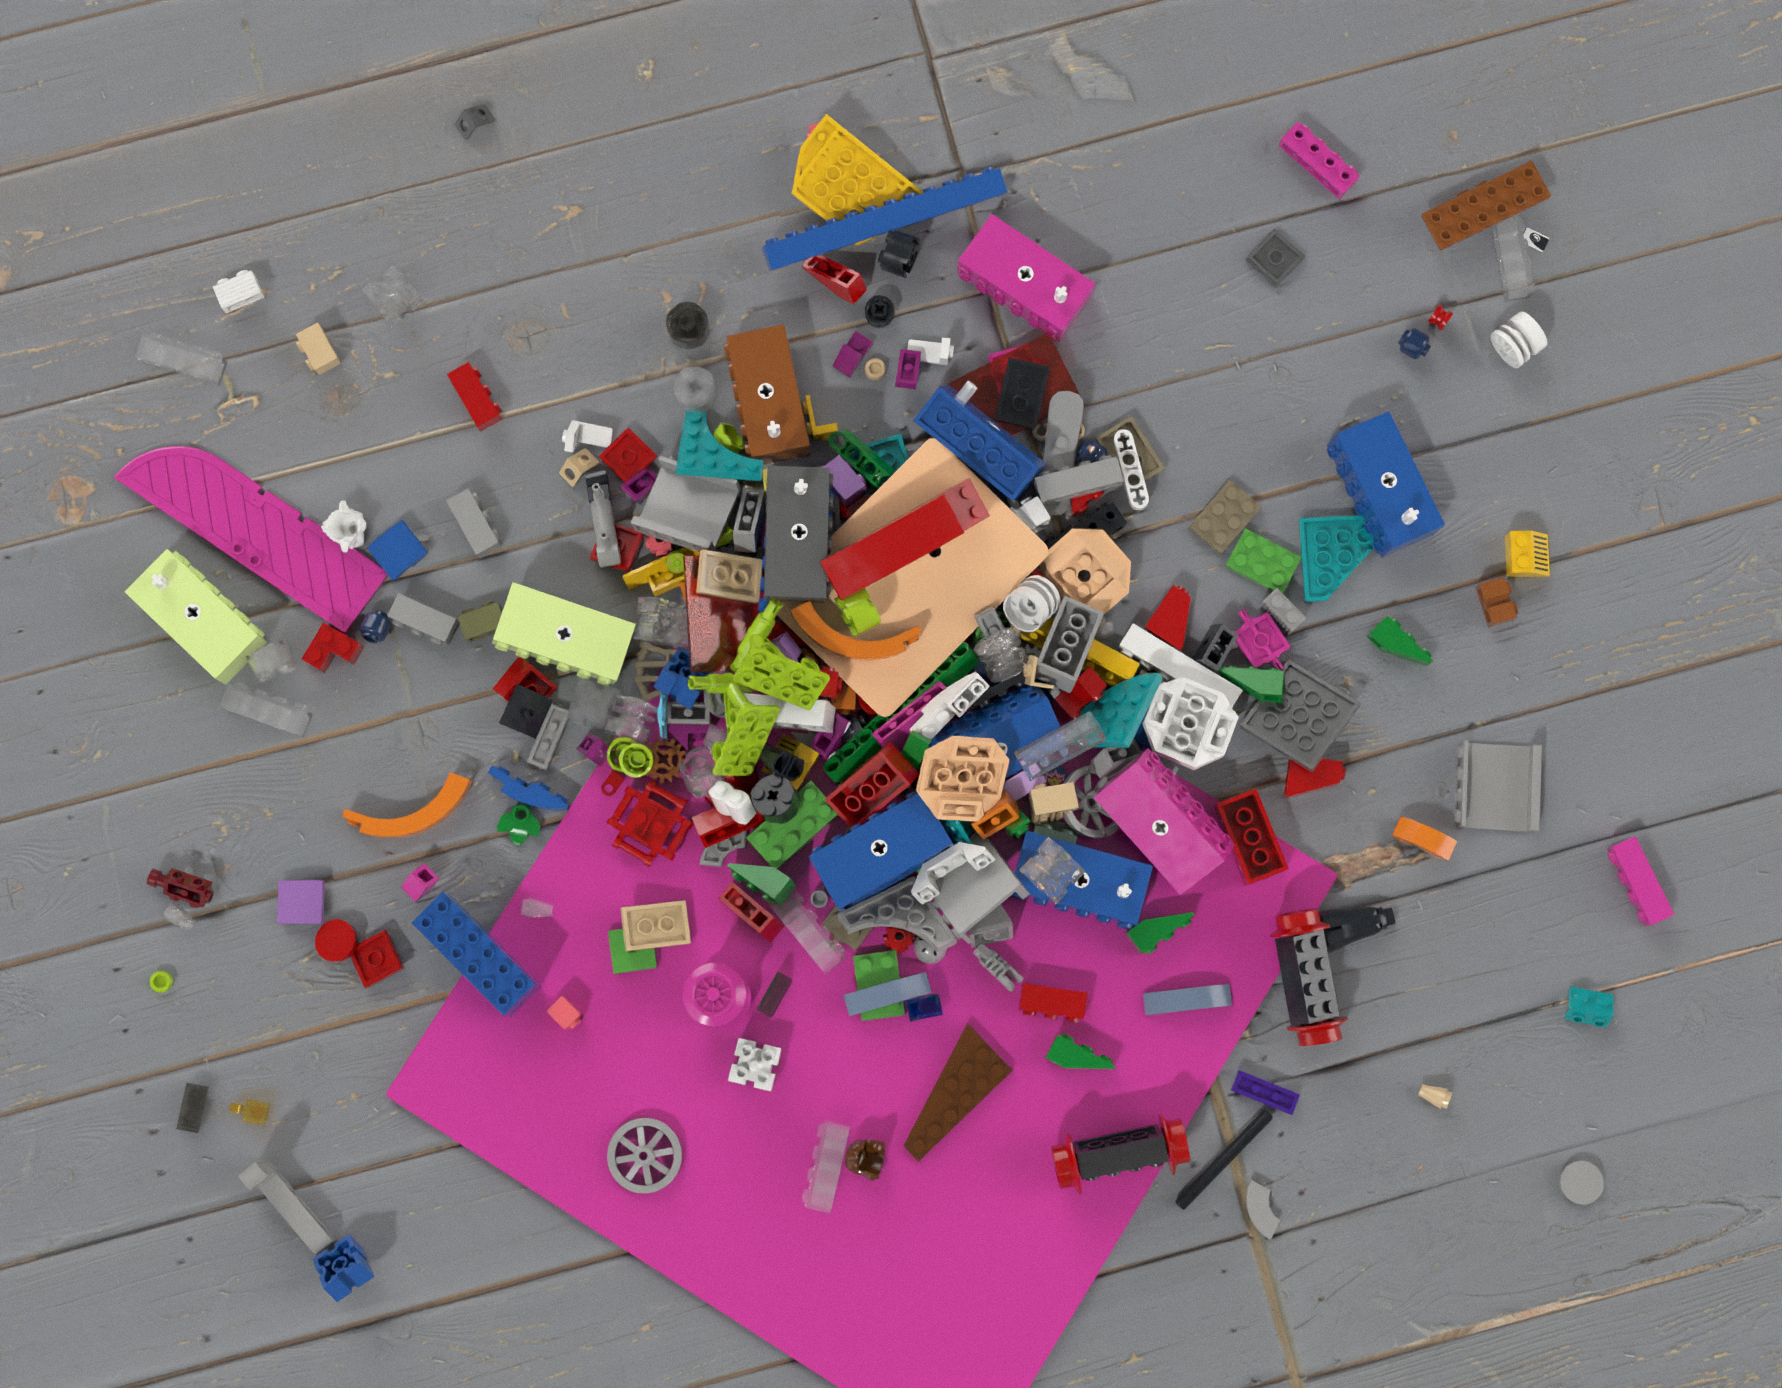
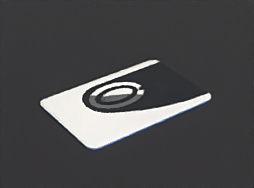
[1521,228,1549,252]

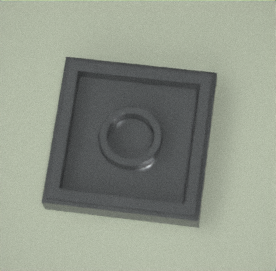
[1246,229,1305,288]

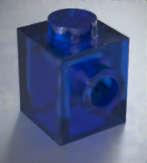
[906,994,943,1022]

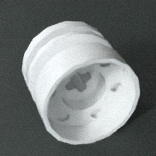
[1490,312,1548,368]
[1003,575,1060,632]

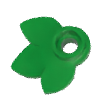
[497,803,540,846]

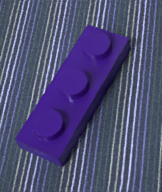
[1230,1070,1300,1115]

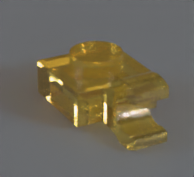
[229,1099,270,1125]

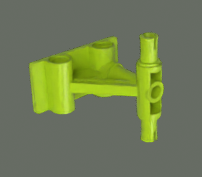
[730,598,830,710]
[688,673,780,776]

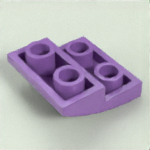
[277,880,325,924]

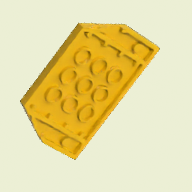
[791,114,923,246]

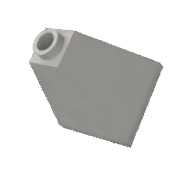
[969,904,1013,948]

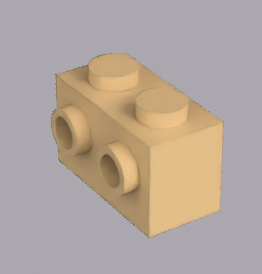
[296,322,341,375]

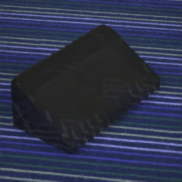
[757,972,792,1017]

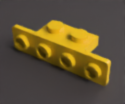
[622,547,700,597]

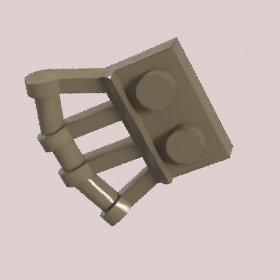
[634,642,694,703]

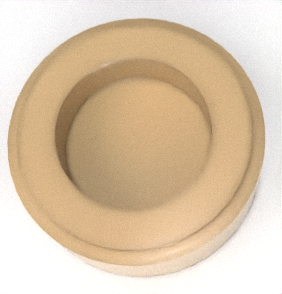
[865,358,886,380]

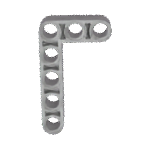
[239,1159,335,1255]

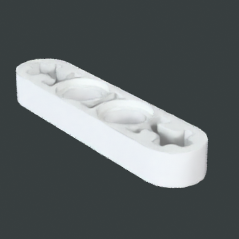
[1113,429,1149,510]

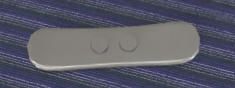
[1041,391,1084,515]

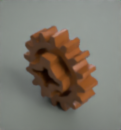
[642,737,688,784]

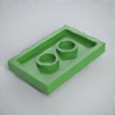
[1225,528,1302,593]
[853,950,905,1021]

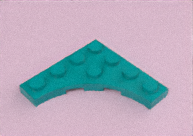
[676,411,763,481]

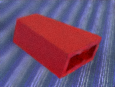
[1143,585,1191,652]
[1283,758,1346,798]

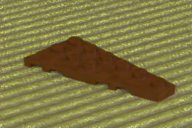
[903,1023,1013,1162]

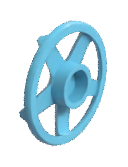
[657,692,668,738]

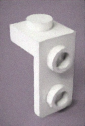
[907,338,954,365]
[562,420,613,452]

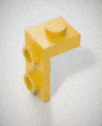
[802,395,838,441]

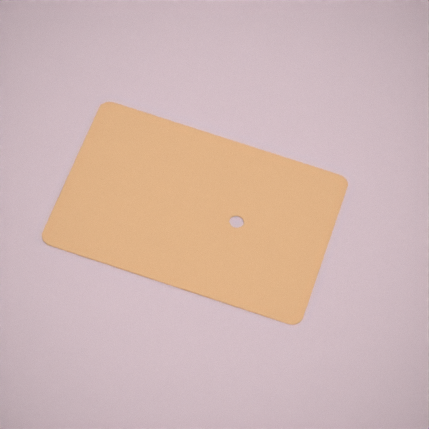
[774,438,1048,717]

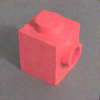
[645,536,673,557]

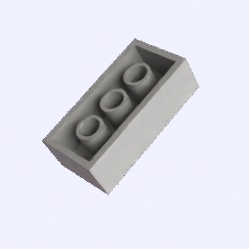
[1035,596,1104,693]

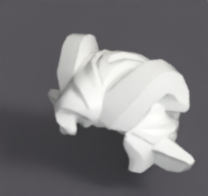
[321,501,366,553]

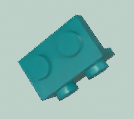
[941,819,975,845]
[1565,986,1613,1027]

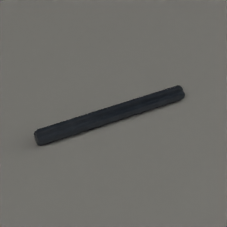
[1175,1110,1273,1210]

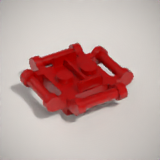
[606,779,694,867]

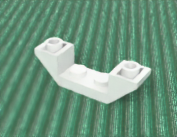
[911,842,995,904]

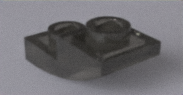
[176,1083,209,1133]

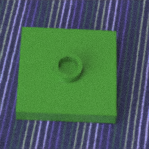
[608,929,657,974]

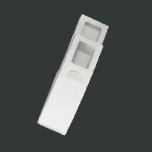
[909,672,990,739]

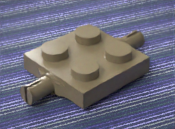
[821,894,877,952]

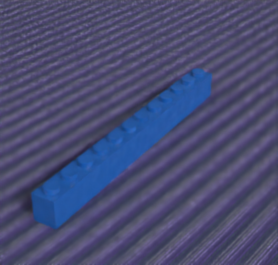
[762,166,1007,271]

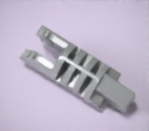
[973,943,1024,992]

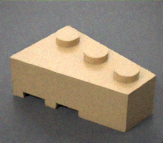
[1028,782,1079,827]

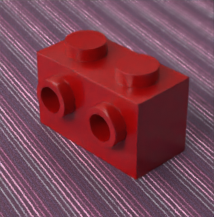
[817,666,843,703]

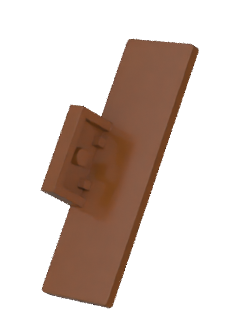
[1421,161,1551,251]

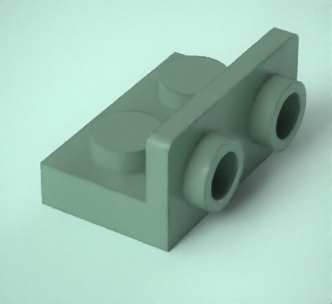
[1033,821,1078,844]

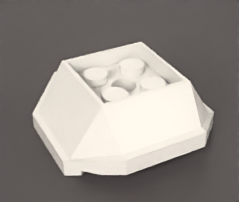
[1142,677,1239,770]

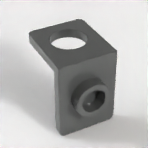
[455,104,495,139]

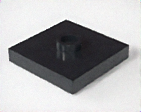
[499,684,553,739]

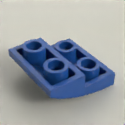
[367,520,428,581]

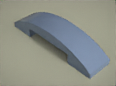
[843,972,932,1016]
[1143,984,1232,1015]

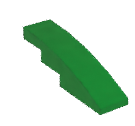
[898,730,932,799]

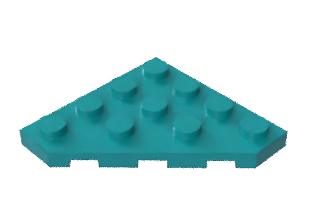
[1298,515,1374,603]

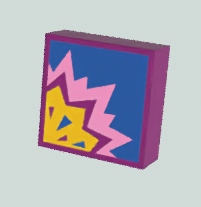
[1042,760,1069,786]

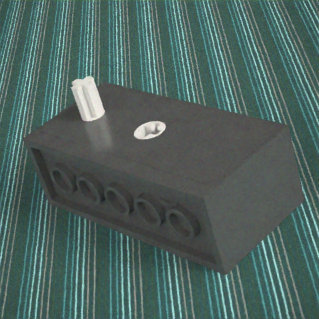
[764,466,833,603]

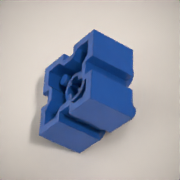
[654,647,716,709]
[312,1234,374,1302]

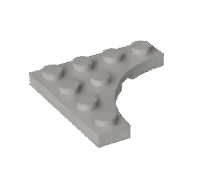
[838,876,957,953]

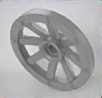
[1063,765,1120,839]
[607,1118,682,1193]

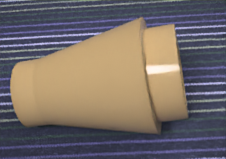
[1418,1084,1452,1109]

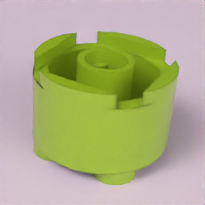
[834,588,881,637]

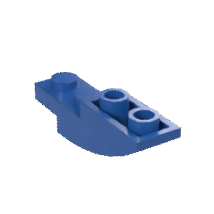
[488,765,570,811]

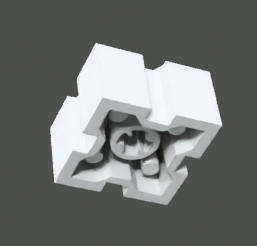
[1007,496,1051,534]
[728,1038,782,1091]

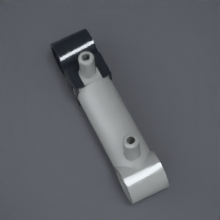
[585,468,621,568]

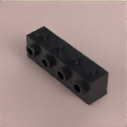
[1044,502,1127,549]

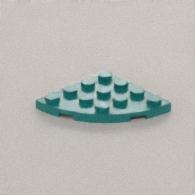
[1064,673,1163,748]

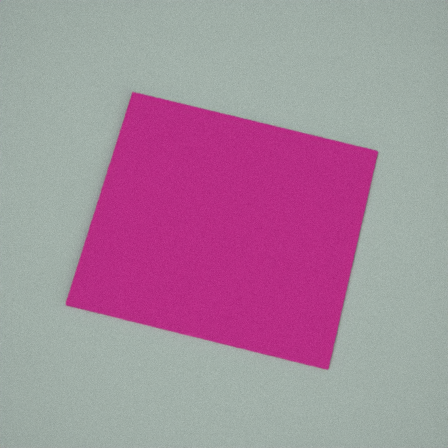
[386,520,1337,1388]

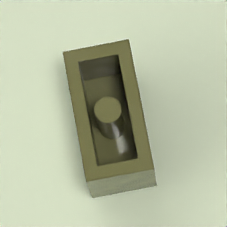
[457,601,502,643]

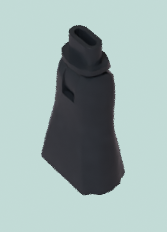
[759,742,804,782]
[1319,907,1396,952]

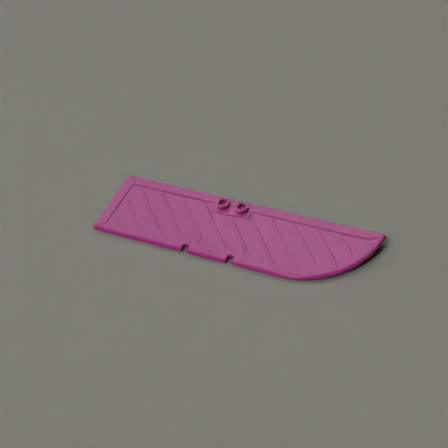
[113,446,388,634]

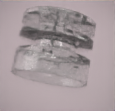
[974,628,1029,683]
[605,695,658,744]

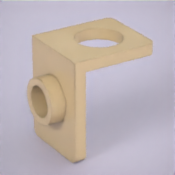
[559,448,599,487]
[1023,655,1054,689]

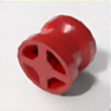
[1428,304,1453,331]

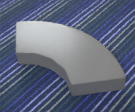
[700,831,747,867]
[1246,1180,1280,1240]

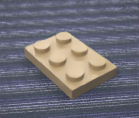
[696,549,763,603]
[620,900,691,952]

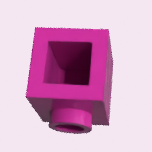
[401,864,439,902]

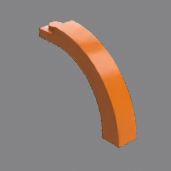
[790,601,922,661]
[342,772,473,838]

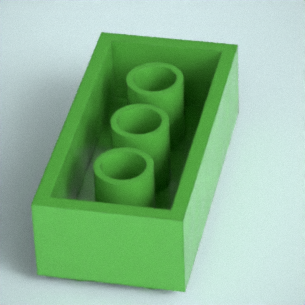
[746,781,839,870]

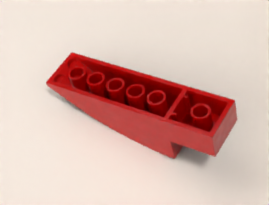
[820,478,990,600]

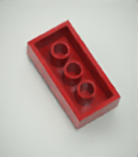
[824,742,919,828]
[1213,788,1289,886]

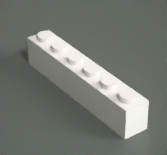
[1118,624,1243,707]

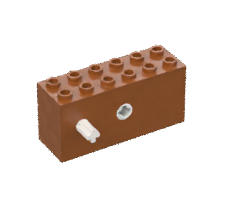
[723,324,811,465]

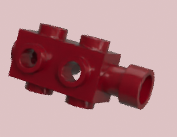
[147,868,214,908]

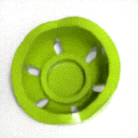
[714,422,744,454]
[607,737,637,772]
[619,743,654,778]

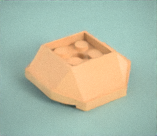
[1040,528,1131,615]
[916,736,1009,821]

